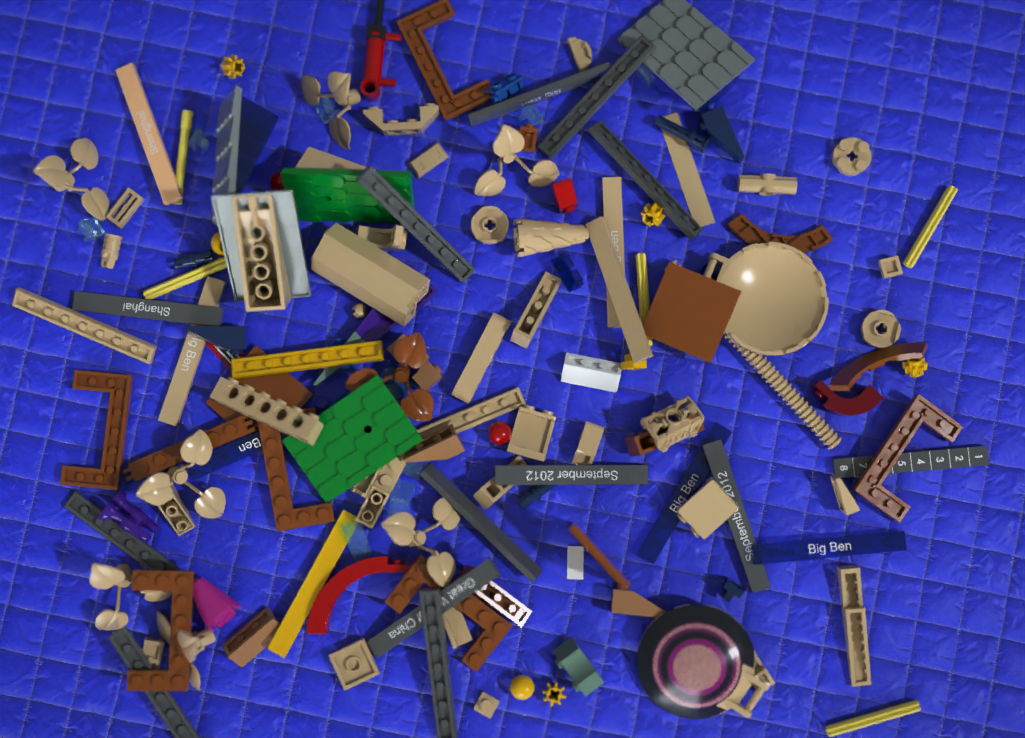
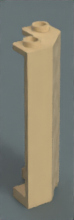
[311,223,430,327]

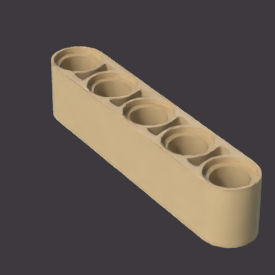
[451,312,511,404]

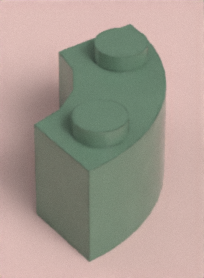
[553,637,604,696]

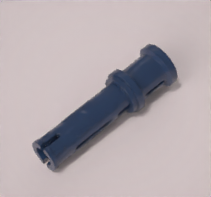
[654,114,711,153]

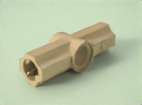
[738,173,797,196]

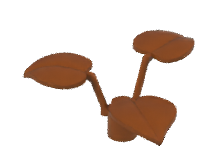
[345,332,434,421]

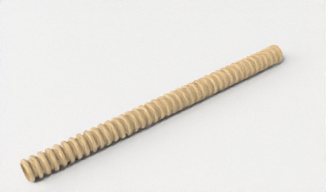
[664,260,842,450]

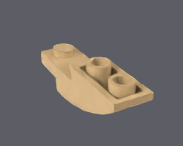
[355,455,406,529]

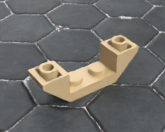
[363,103,440,136]

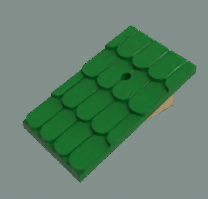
[281,147,415,224]
[282,375,423,503]

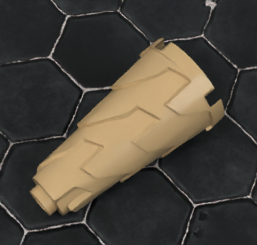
[513,218,589,257]

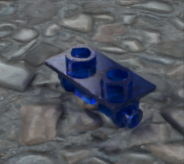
[550,251,584,292]

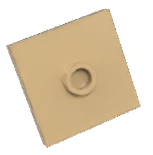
[328,638,380,691]

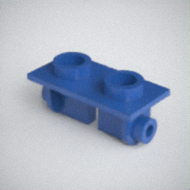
[485,73,525,103]

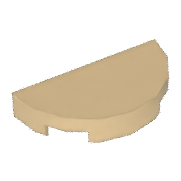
[567,37,592,72]

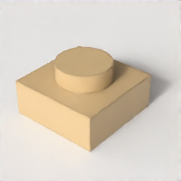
[878,255,903,279]
[473,691,500,719]

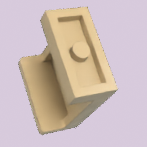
[507,404,556,462]
[677,477,739,540]

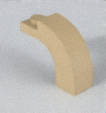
[355,225,408,251]

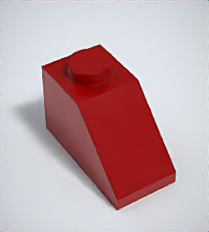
[552,178,578,214]

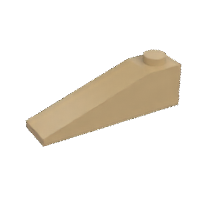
[510,272,562,349]

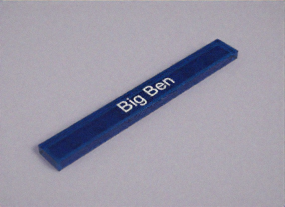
[184,400,330,481]
[637,422,732,565]
[751,531,907,565]

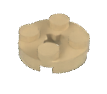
[832,137,871,176]
[471,206,509,245]
[861,310,901,348]

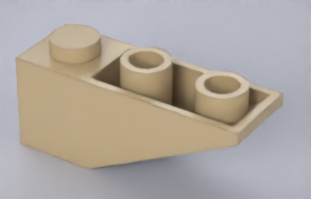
[157,485,196,536]

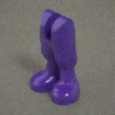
[98,490,159,543]

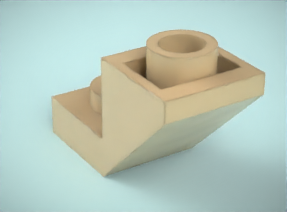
[571,421,604,465]

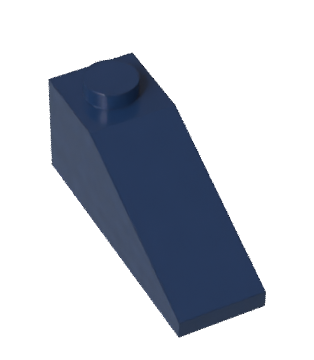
[698,106,745,163]
[186,326,246,355]

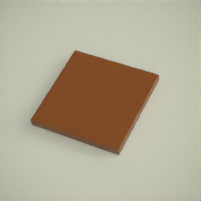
[642,262,742,363]
[205,345,314,452]
[567,522,631,590]

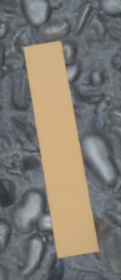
[661,112,715,227]

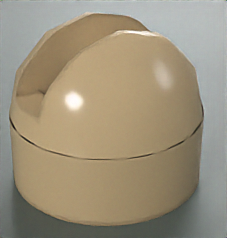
[352,303,367,318]

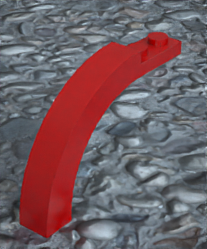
[306,556,415,634]

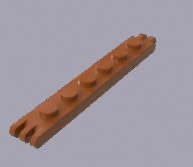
[122,415,257,482]

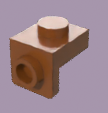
[518,124,538,153]

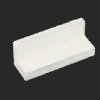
[561,352,622,392]

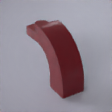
[811,380,884,416]

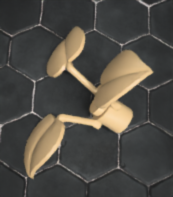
[301,71,361,150]
[474,124,560,196]
[33,138,109,221]
[136,429,226,519]
[381,498,461,588]
[90,563,172,631]
[157,611,215,690]

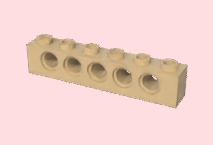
[210,377,324,446]

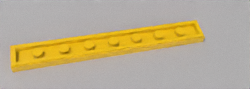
[231,340,384,379]
[267,509,359,658]

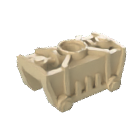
[640,396,705,452]

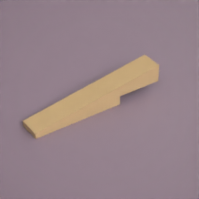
[837,564,871,687]

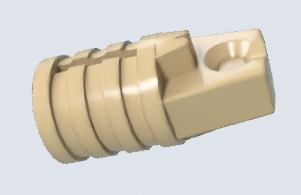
[101,233,122,269]

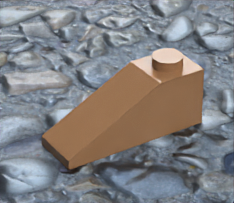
[402,424,465,463]
[610,585,666,617]

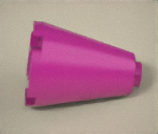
[193,577,241,632]

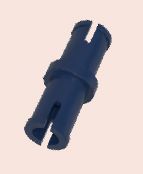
[174,249,214,270]
[517,485,555,509]

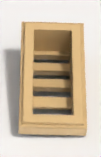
[830,474,860,515]

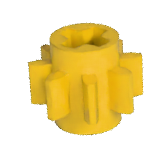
[221,54,245,79]
[640,203,665,227]
[902,357,927,377]
[542,681,566,707]

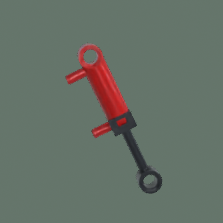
[360,0,402,102]

